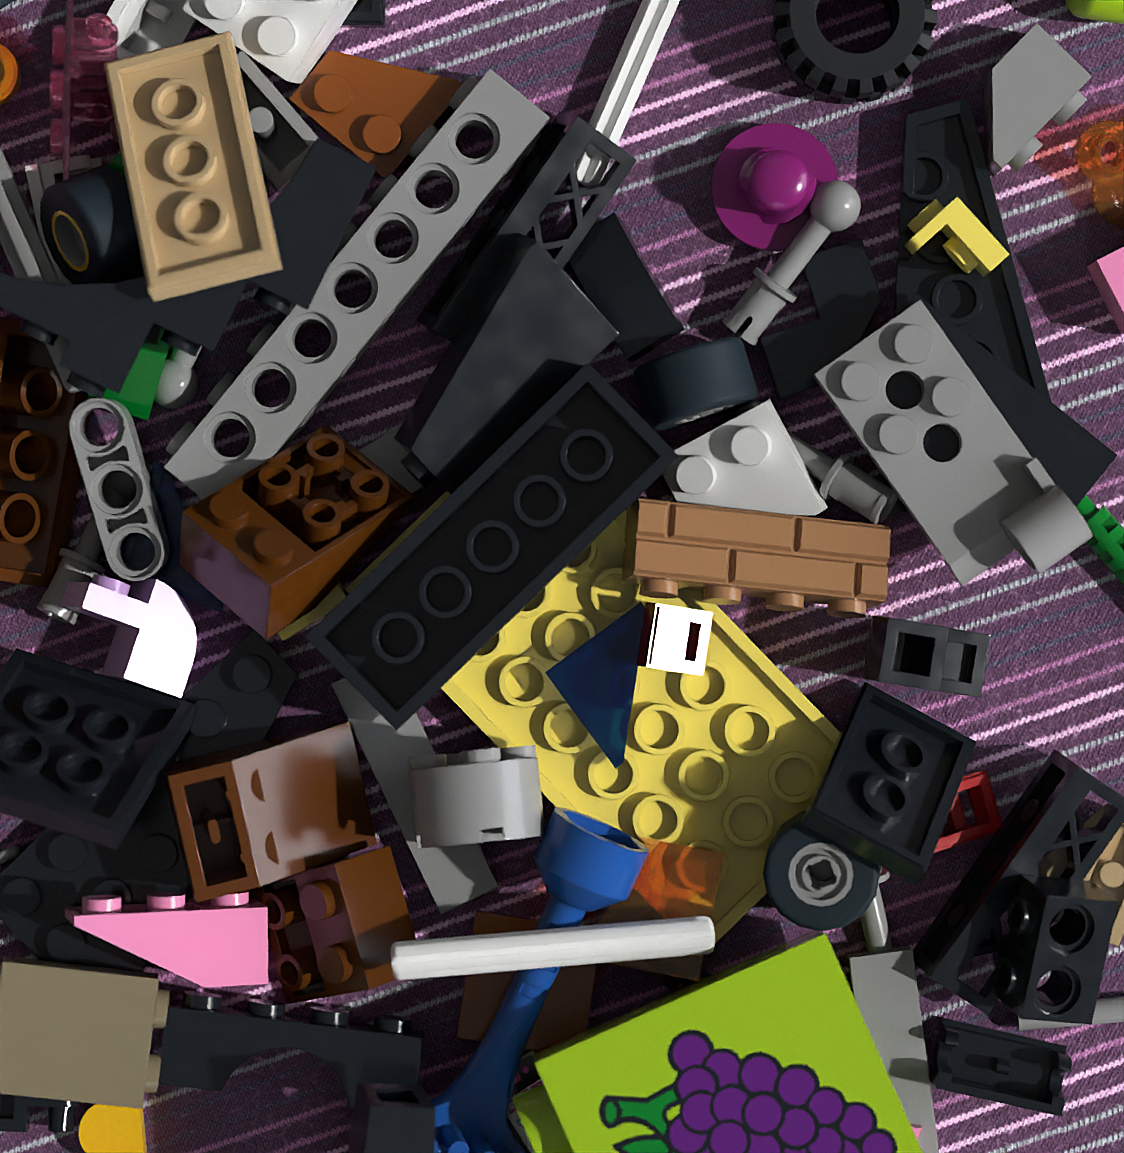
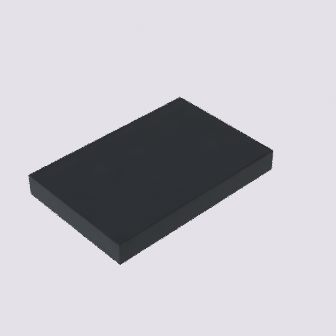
[801,682,976,886]

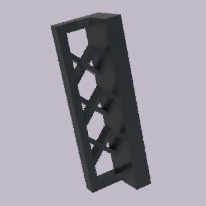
[416,112,637,342]
[913,749,1124,1015]

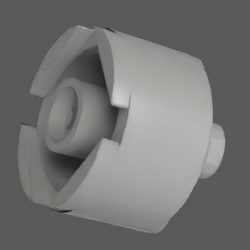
[408,745,544,849]

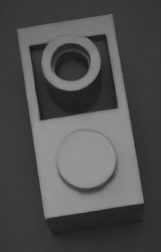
[984,23,1092,176]

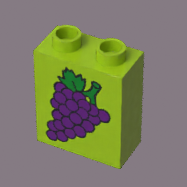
[512,930,923,1153]

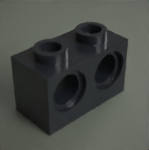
[995,875,1118,1025]

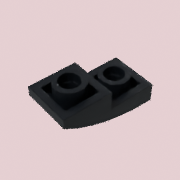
[569,212,685,363]

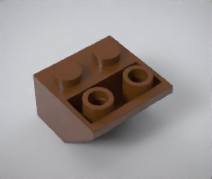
[255,845,416,1004]

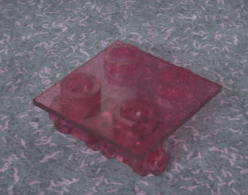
[50,0,119,181]

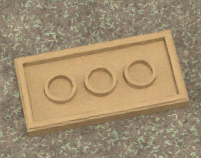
[104,31,282,302]

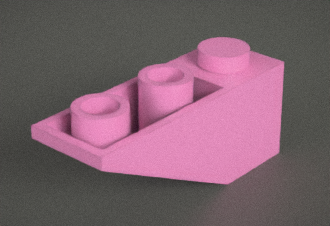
[65,890,268,987]

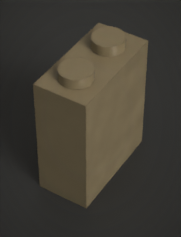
[0,956,169,1109]

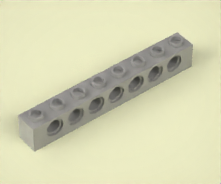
[164,69,550,499]

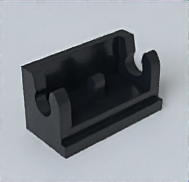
[929,1017,1072,1117]

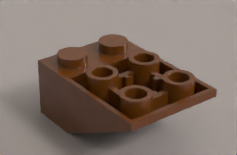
[179,425,415,640]
[163,720,377,902]

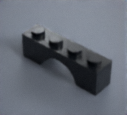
[158,991,424,1108]

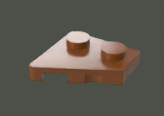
[289,50,462,180]

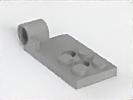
[813,300,1092,586]

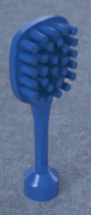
[431,807,649,1153]

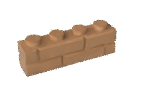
[622,498,891,618]

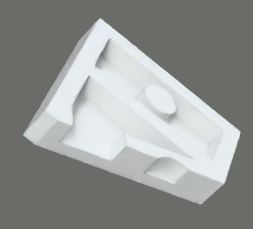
[662,399,828,516]

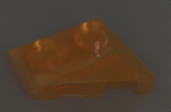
[596,841,724,981]

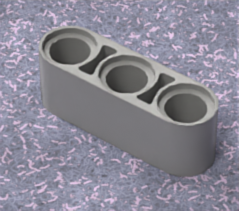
[69,398,170,581]

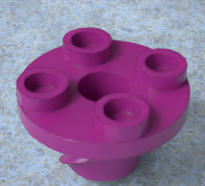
[711,123,838,252]

